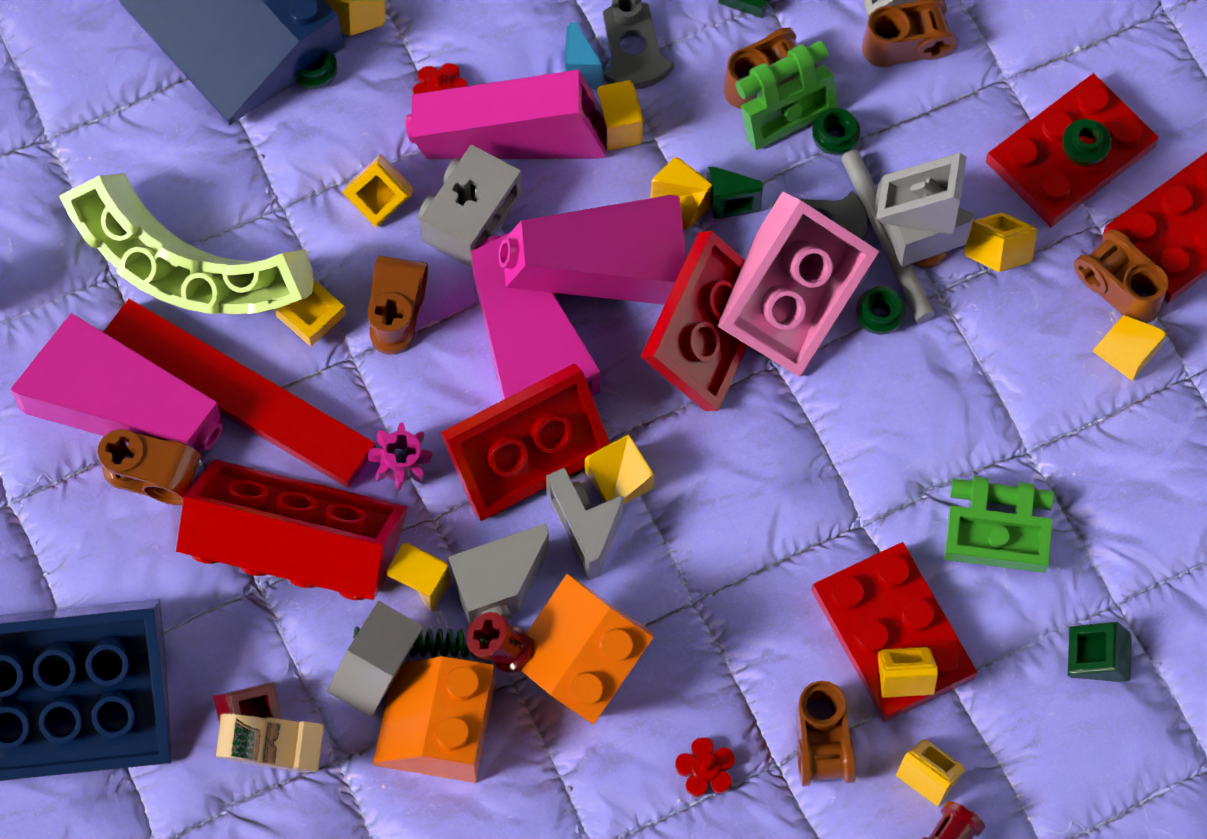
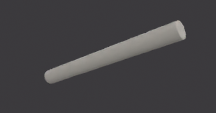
[841,150,935,323]

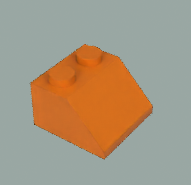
[518,573,654,725]
[373,656,496,783]

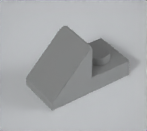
[546,468,624,580]

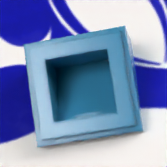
[565,23,602,89]

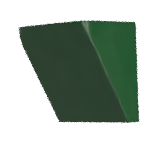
[707,166,763,219]
[1068,622,1132,682]

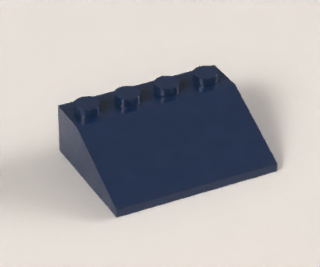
[119,0,345,125]
[0,599,172,781]

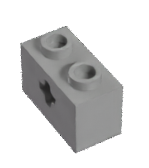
[418,144,522,268]

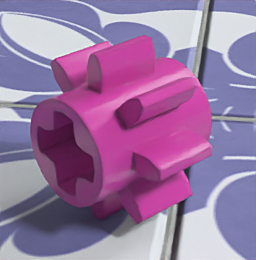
[368,422,432,490]

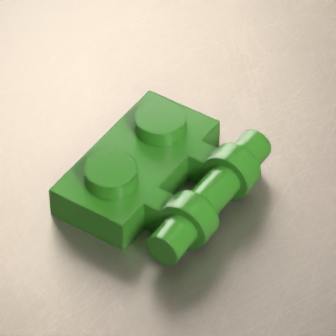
[735,40,838,150]
[944,475,1054,573]

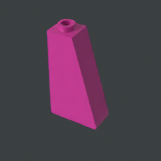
[406,69,606,159]
[498,195,687,305]
[471,232,600,400]
[10,313,223,453]

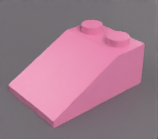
[718,192,879,377]

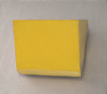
[878,647,938,698]
[895,739,966,807]

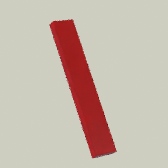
[103,298,376,489]

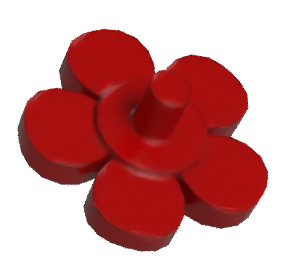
[413,63,467,94]
[675,737,735,797]

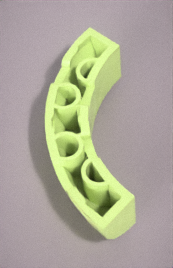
[59,173,314,314]

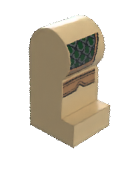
[215,714,324,773]

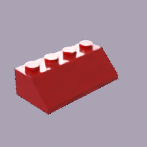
[176,459,408,601]

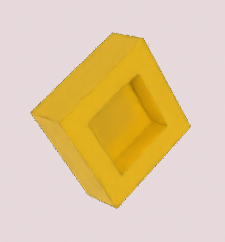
[275,279,346,347]

